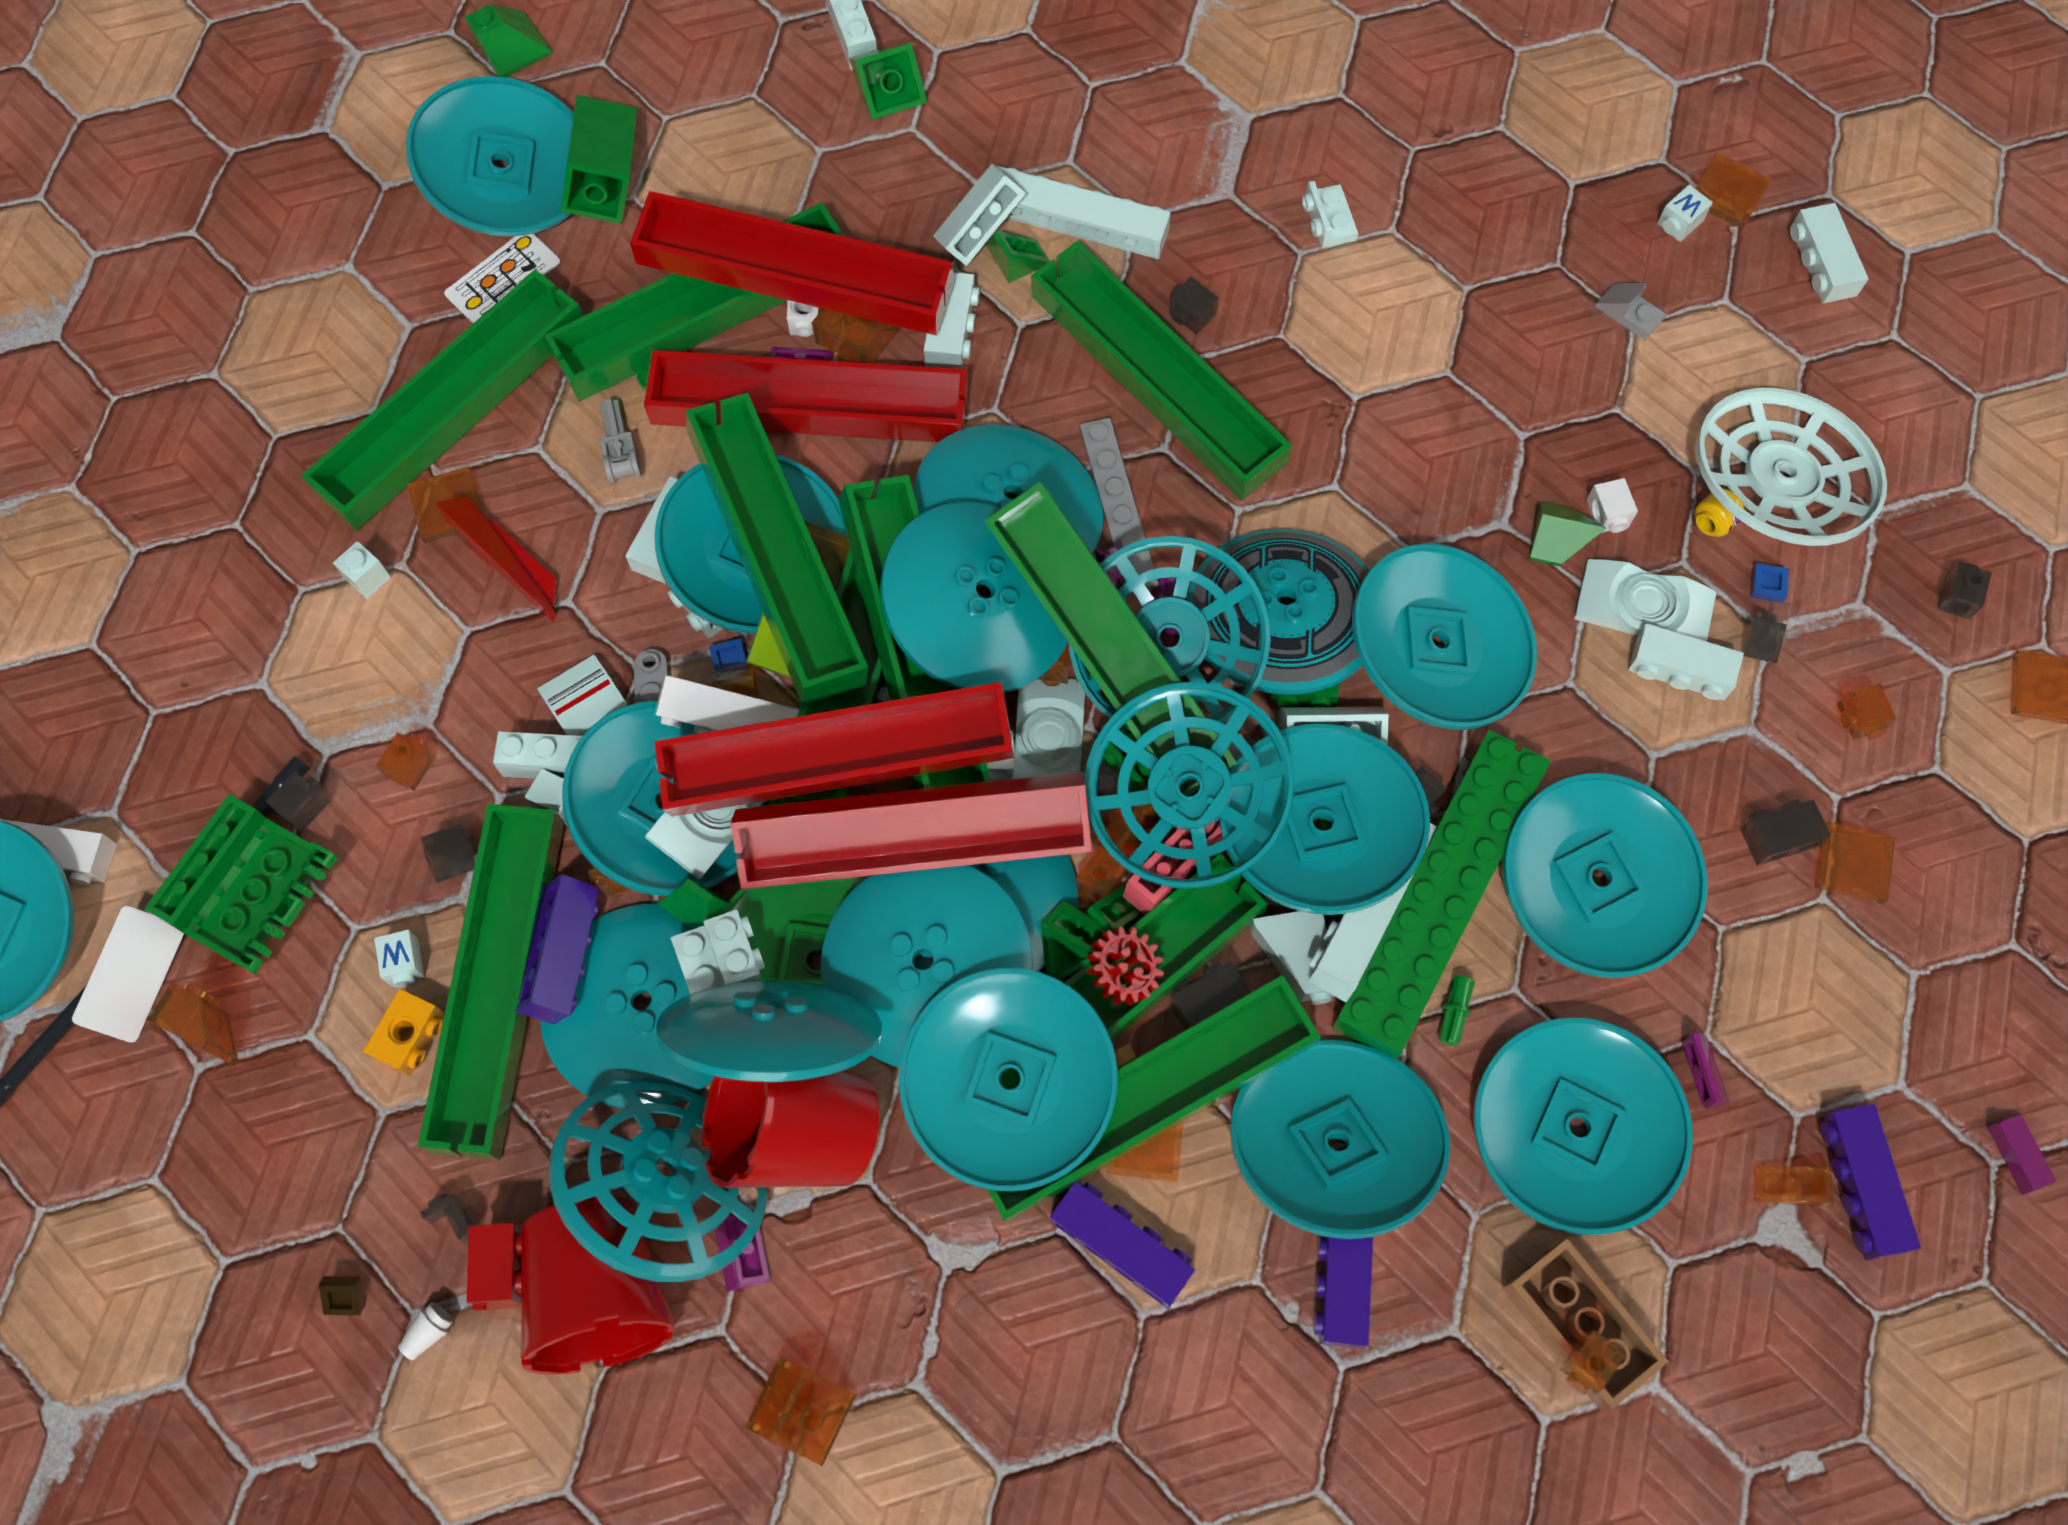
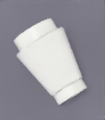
[398,1303,453,1360]

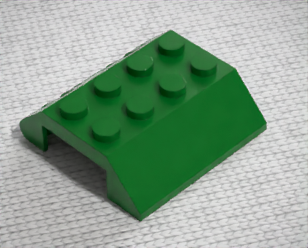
[144,794,339,975]

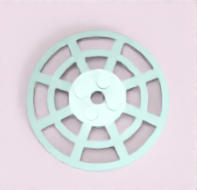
[1696,388,1887,546]

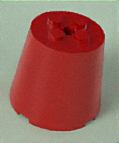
[702,1070,880,1188]
[521,1197,676,1375]

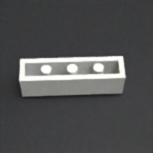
[654,675,799,733]
[0,819,117,885]

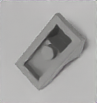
[1595,283,1666,341]

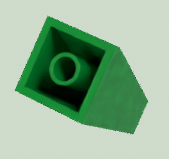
[560,94,637,224]

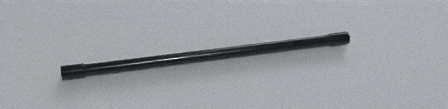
[0,756,310,1108]

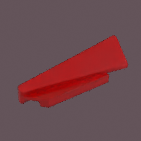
[436,496,558,622]

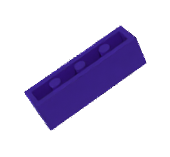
[515,874,599,1025]
[1820,1104,1922,1261]
[1050,1181,1196,1309]
[1313,1236,1373,1349]

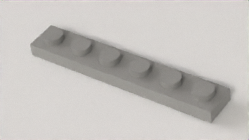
[1079,418,1158,596]

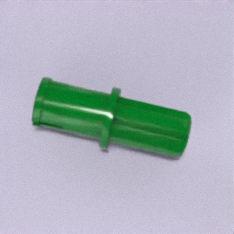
[1439,975,1476,1047]

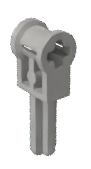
[599,398,642,483]

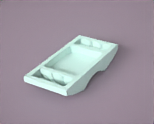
[1574,559,1716,642]
[1012,677,1085,779]
[645,801,766,880]

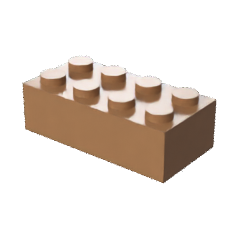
[1502,1238,1669,1411]

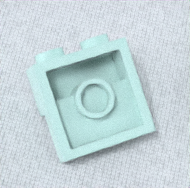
[671,909,765,994]

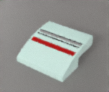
[537,655,627,736]

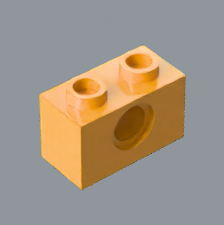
[363,989,445,1076]

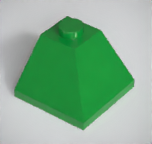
[465,4,552,78]
[849,43,928,120]

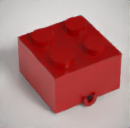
[466,1223,521,1311]

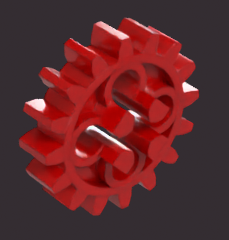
[1087,926,1164,1005]

